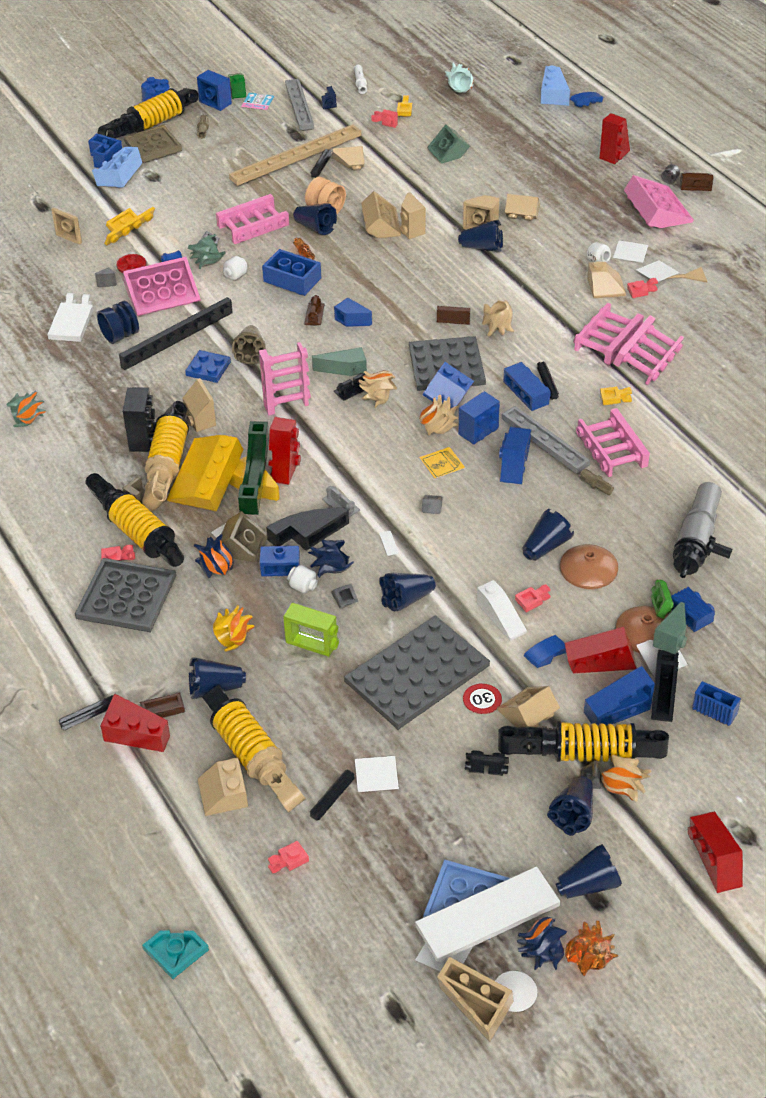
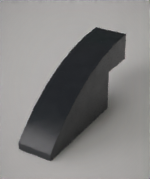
[266,508,349,551]
[651,650,679,722]

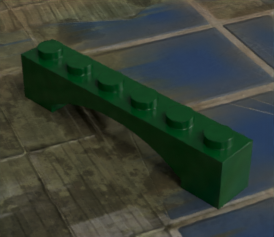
[238,421,269,515]

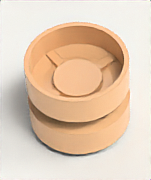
[305,176,346,214]

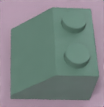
[427,124,470,163]

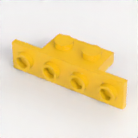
[104,207,155,246]

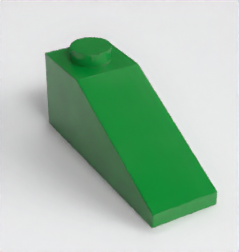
[228,73,246,99]

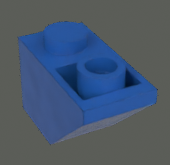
[334,298,372,327]

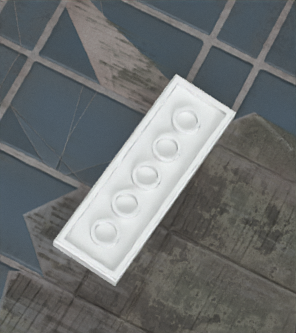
[415,867,560,963]

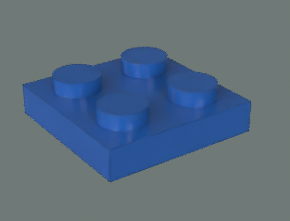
[185,350,231,383]

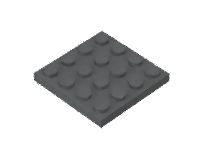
[409,336,486,391]
[75,558,176,633]

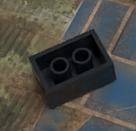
[122,387,156,452]

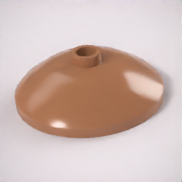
[560,544,618,589]
[616,606,668,653]

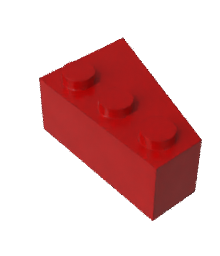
[268,417,301,485]
[565,627,637,674]
[100,694,170,752]
[687,811,743,893]

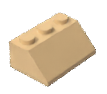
[361,191,401,238]

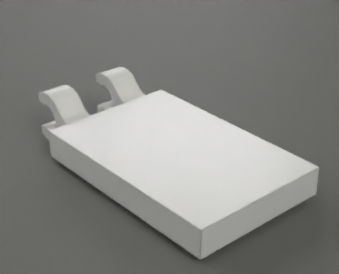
[48,293,94,342]

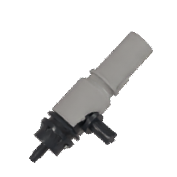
[673,482,733,578]

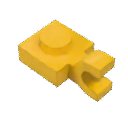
[397,95,412,117]
[600,386,632,405]

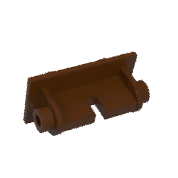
[304,295,325,326]

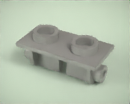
[322,486,360,517]

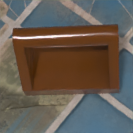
[680,173,714,191]

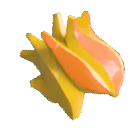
[213,605,255,652]

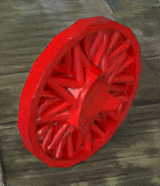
[116,254,147,273]

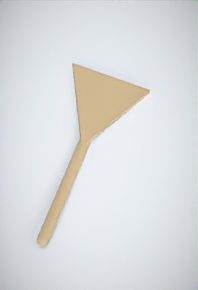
[666,267,707,282]

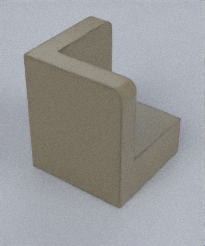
[122,477,145,504]

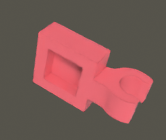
[371,109,398,128]
[627,278,658,298]
[101,545,135,561]
[515,584,551,612]
[268,841,309,874]

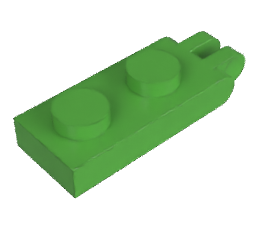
[651,579,673,619]

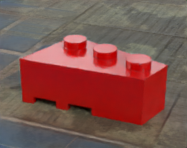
[599,113,630,164]

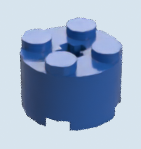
[141,77,170,102]

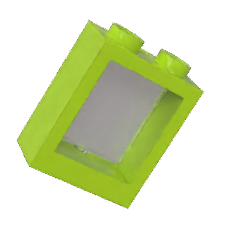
[283,603,339,657]

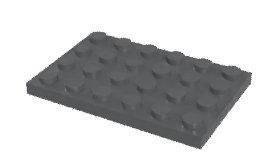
[344,615,490,730]

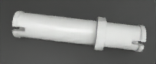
[354,65,367,94]

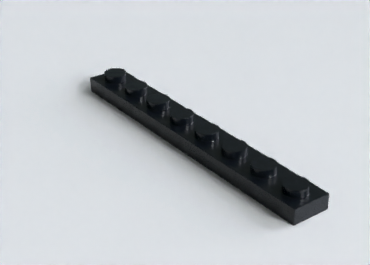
[119,297,233,370]

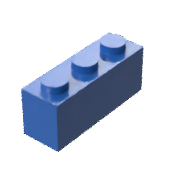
[503,362,551,411]

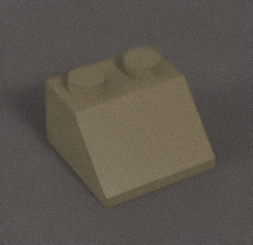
[221,511,267,563]

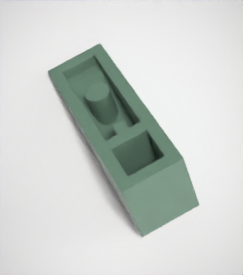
[312,347,367,376]
[653,602,687,654]

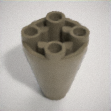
[232,325,266,364]

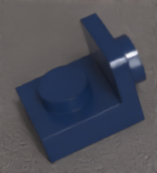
[321,86,337,109]

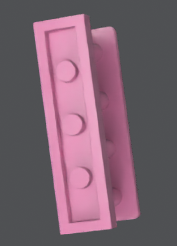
[216,194,289,244]
[573,303,644,365]
[613,315,684,385]
[259,342,311,416]
[576,408,650,477]

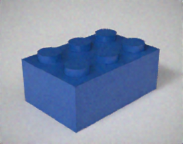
[262,249,322,296]

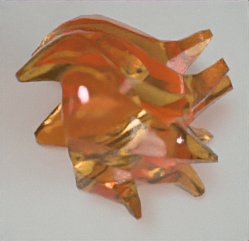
[565,921,618,976]

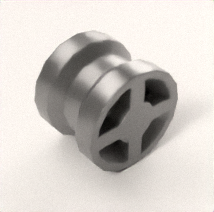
[661,164,680,184]

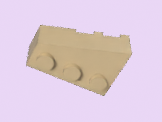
[437,957,514,1042]

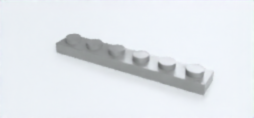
[285,79,314,130]
[502,406,590,474]

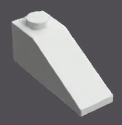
[477,580,527,641]

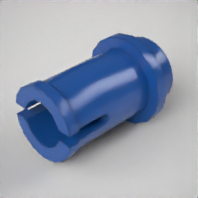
[161,250,182,262]

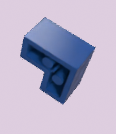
[88,133,122,168]

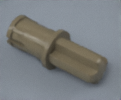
[197,115,209,139]
[580,469,614,495]

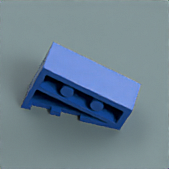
[499,427,532,484]
[584,666,655,726]

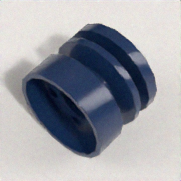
[97,300,139,344]

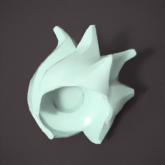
[445,62,473,93]

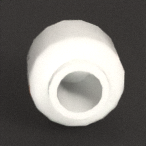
[587,242,611,263]
[223,256,247,280]
[287,565,318,594]

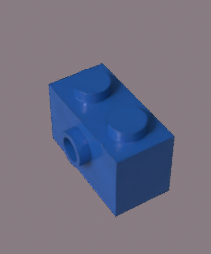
[260,546,300,577]

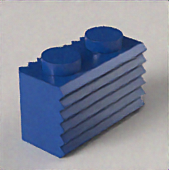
[671,587,715,632]
[692,681,741,726]

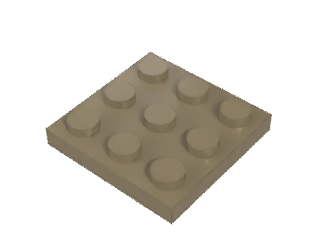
[124,125,182,163]

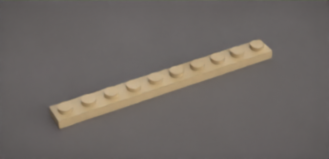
[229,124,361,186]

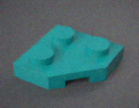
[142,930,209,979]

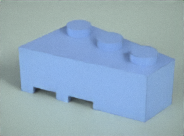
[541,65,570,106]
[92,147,142,188]

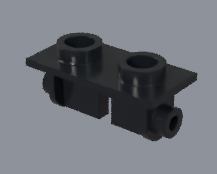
[334,373,365,401]
[465,750,509,776]

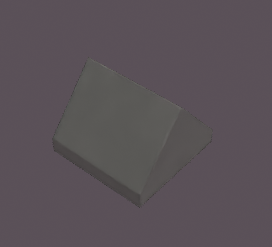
[581,760,601,789]

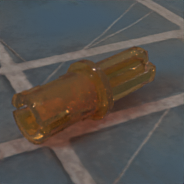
[293,237,315,260]

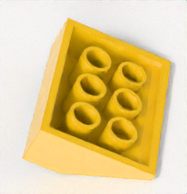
[167,435,244,511]

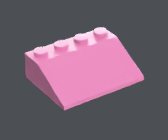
[624,175,694,228]
[123,257,201,316]

